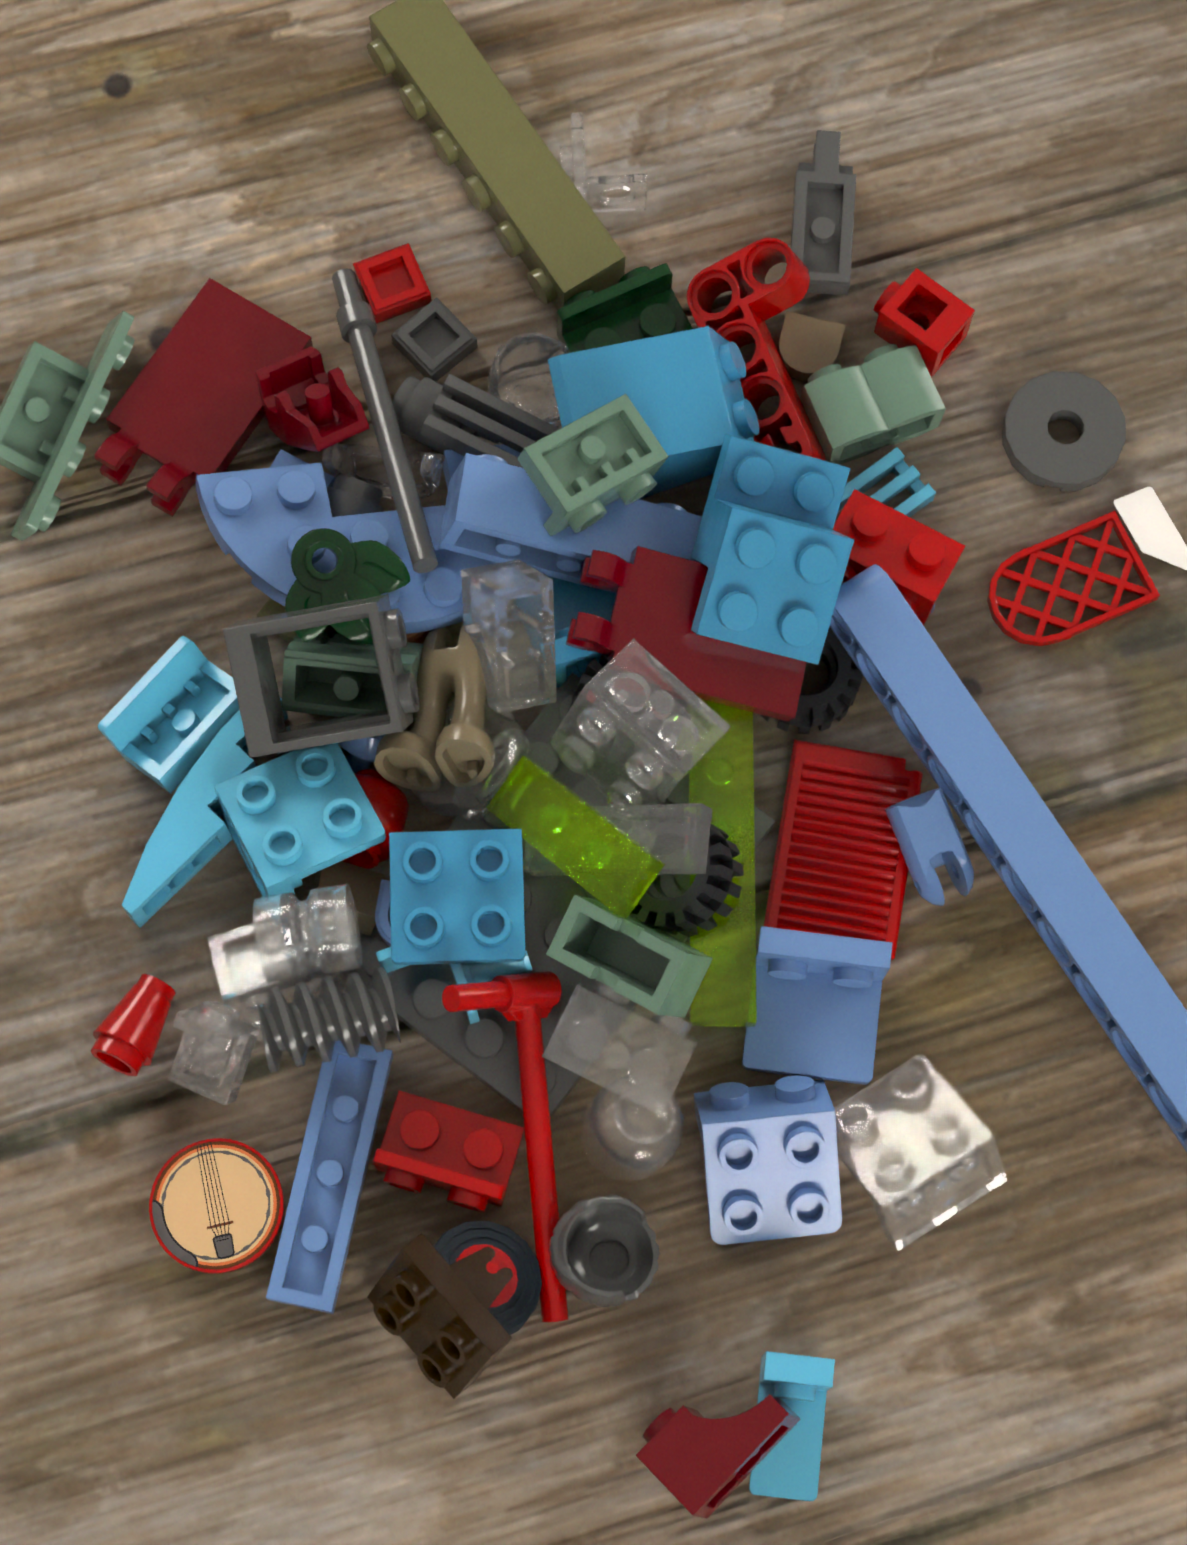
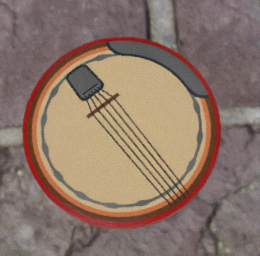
[149,1138,284,1274]

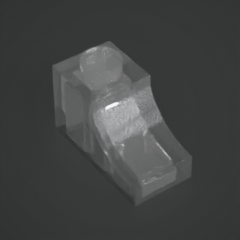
[461,559,557,714]

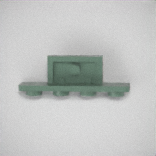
[0,311,135,541]

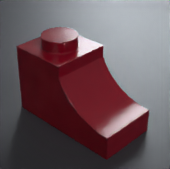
[636,1394,800,1519]

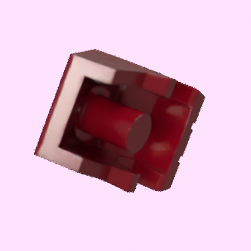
[255,346,370,452]

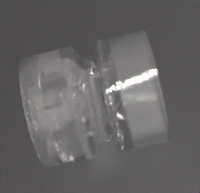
[253,883,362,983]

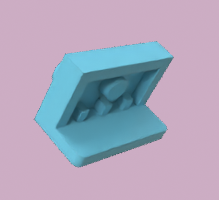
[98,636,239,794]

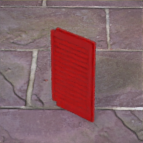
[763,739,923,960]

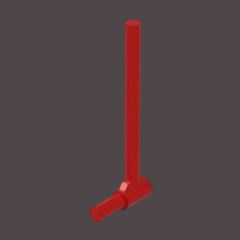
[442,971,569,1322]

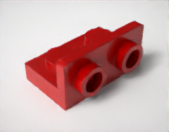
[373,1090,525,1213]

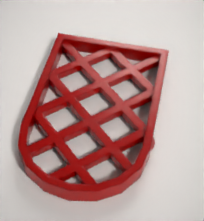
[987,511,1160,647]

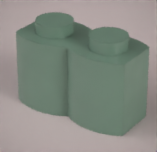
[800,344,946,464]

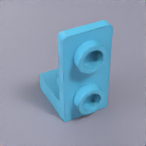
[749,1351,835,1501]

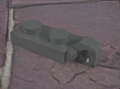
[790,130,856,296]

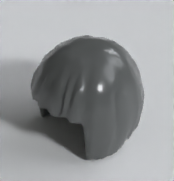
[549,1194,660,1307]

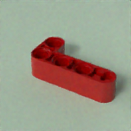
[686,238,826,461]

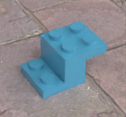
[691,434,854,665]

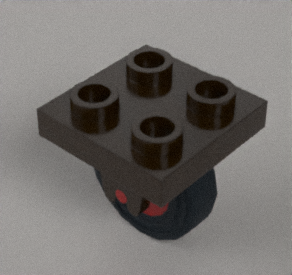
[367,1221,542,1399]

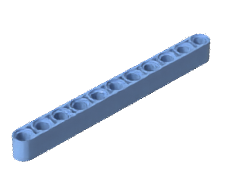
[830,564,1187,1152]

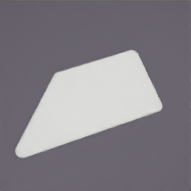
[1113,487,1187,570]

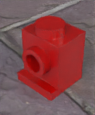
[873,268,975,378]

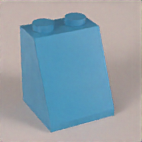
[547,326,759,499]

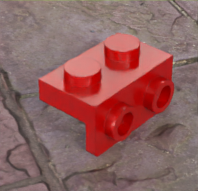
[833,489,965,626]

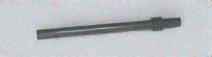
[332,268,438,573]

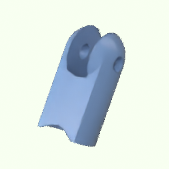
[885,787,974,906]

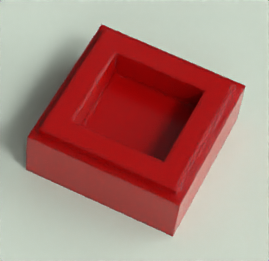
[353,243,432,324]

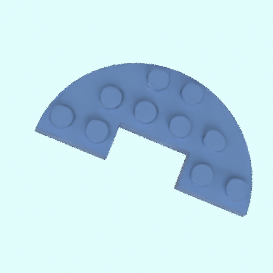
[196,444,532,634]

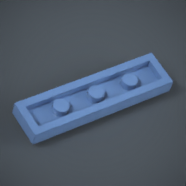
[266,1041,394,1314]

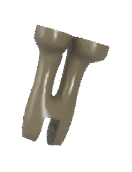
[374,622,495,792]

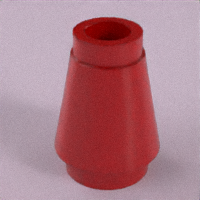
[91,974,176,1076]

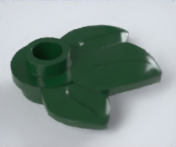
[285,528,411,645]

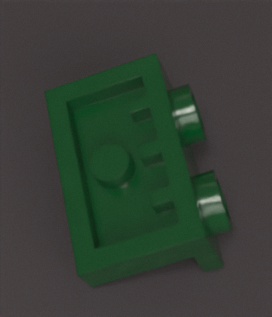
[557,263,693,354]

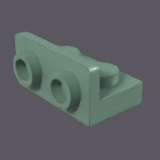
[517,394,669,536]

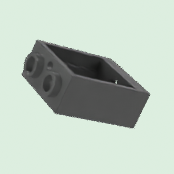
[223,594,420,758]

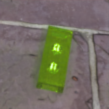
[486,755,665,919]

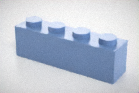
[439,453,702,594]

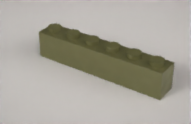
[367,0,626,310]

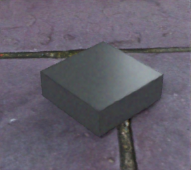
[391,297,478,381]

